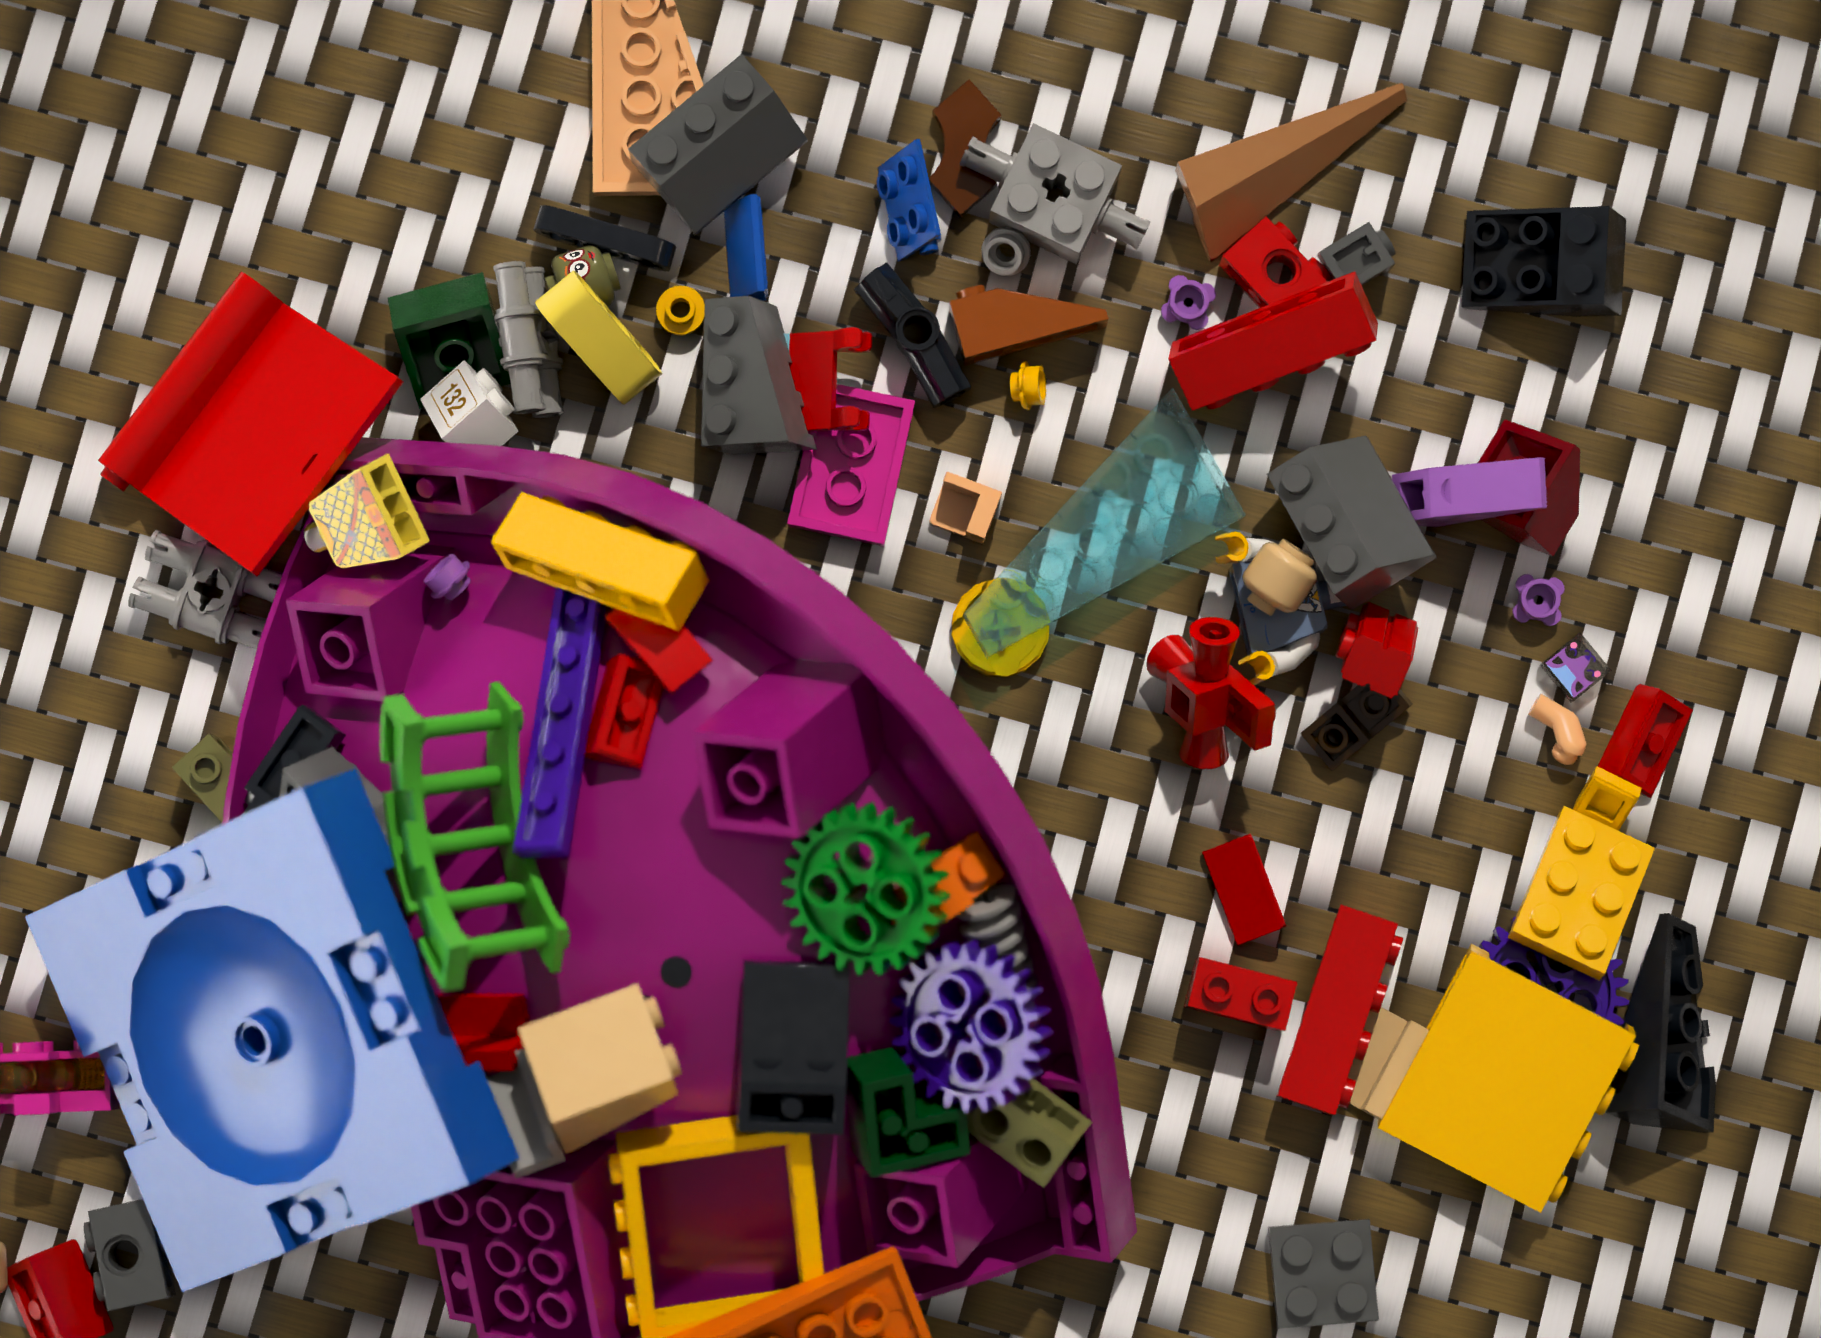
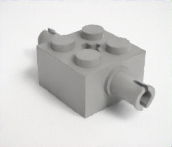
[960,123,1151,265]

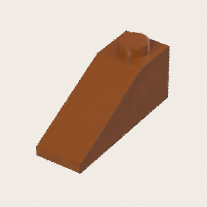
[949,285,1108,366]

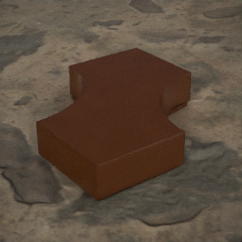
[929,79,1001,218]

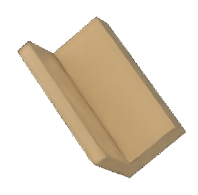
[1348,1007,1429,1119]

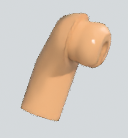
[1528,694,1587,765]

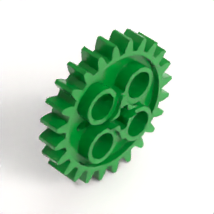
[781,802,951,975]

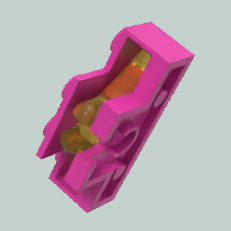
[0,1040,120,1115]

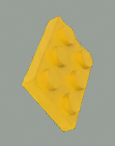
[1507,806,1655,980]

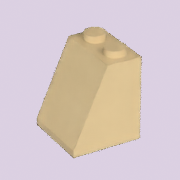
[518,983,682,1154]

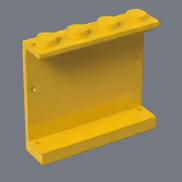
[1378,944,1639,1213]

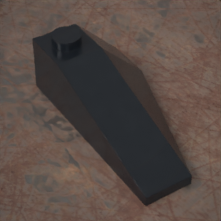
[1606,913,1716,1133]

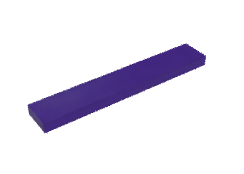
[513,587,608,858]

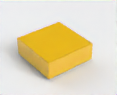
[1573,766,1642,831]

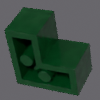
[846,1047,970,1178]

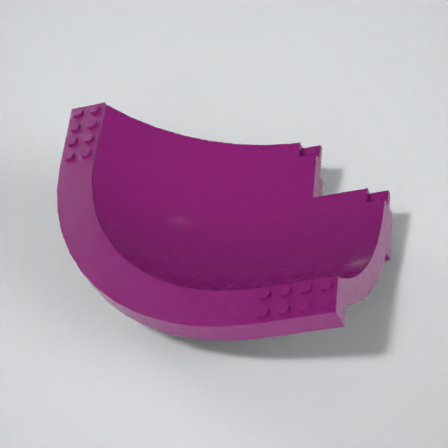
[223,437,1137,1338]

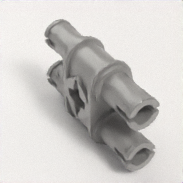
[493,261,564,418]
[128,530,283,649]

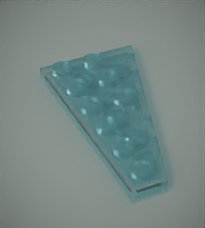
[963,387,1246,659]

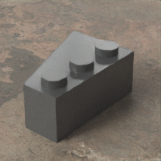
[701,296,817,455]

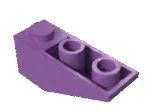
[1392,457,1547,527]

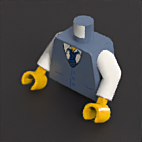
[1215,531,1346,686]

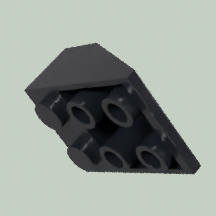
[1461,206,1626,317]
[735,960,849,1135]

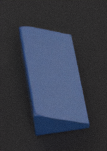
[724,194,769,301]

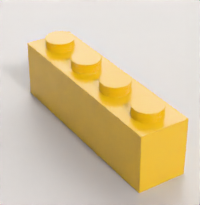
[491,492,709,631]

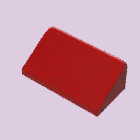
[584,653,663,769]
[1598,684,1693,798]
[1202,833,1286,945]

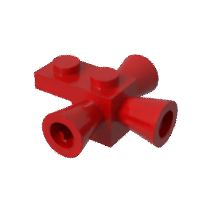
[1146,617,1276,769]

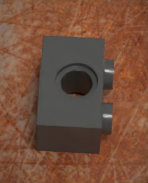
[83,1199,176,1311]

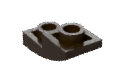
[1300,683,1413,771]

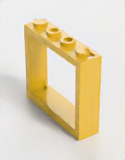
[609,1115,824,1338]

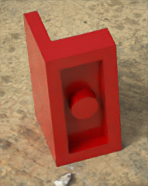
[436,993,530,1071]
[7,1239,113,1338]

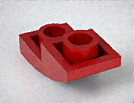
[605,608,713,695]

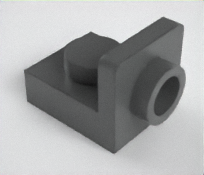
[1317,222,1396,285]

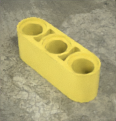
[535,270,662,405]

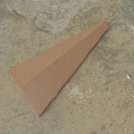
[1175,83,1407,262]

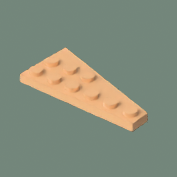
[592,0,704,196]

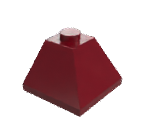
[1478,419,1580,556]

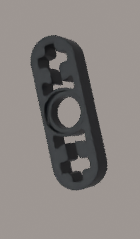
[533,205,677,271]

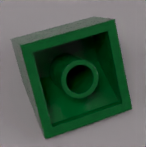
[388,272,511,409]

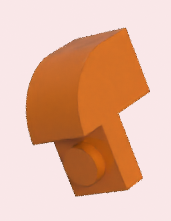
[891,832,1005,928]

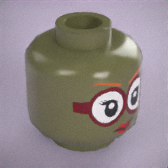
[545,245,621,307]

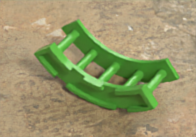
[380,682,570,992]

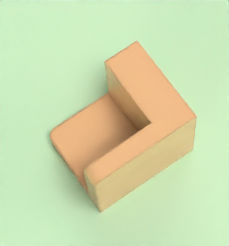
[930,472,1002,545]

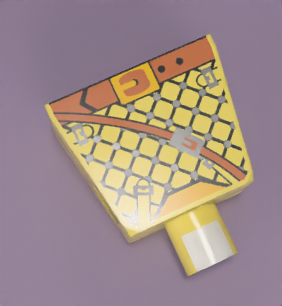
[304,453,430,568]

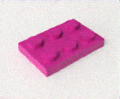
[787,384,915,547]

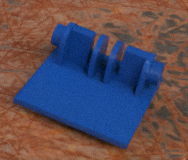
[877,139,942,261]

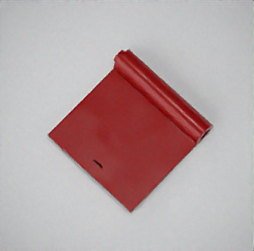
[97,272,404,577]

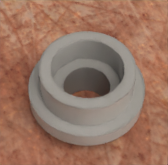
[981,227,1031,276]

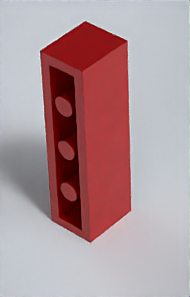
[1168,271,1378,411]
[1276,905,1403,1116]

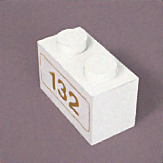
[420,360,518,446]

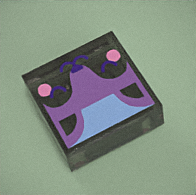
[1539,632,1612,703]

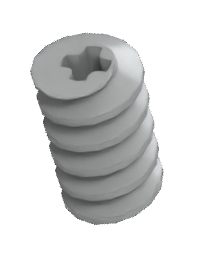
[956,883,1038,995]

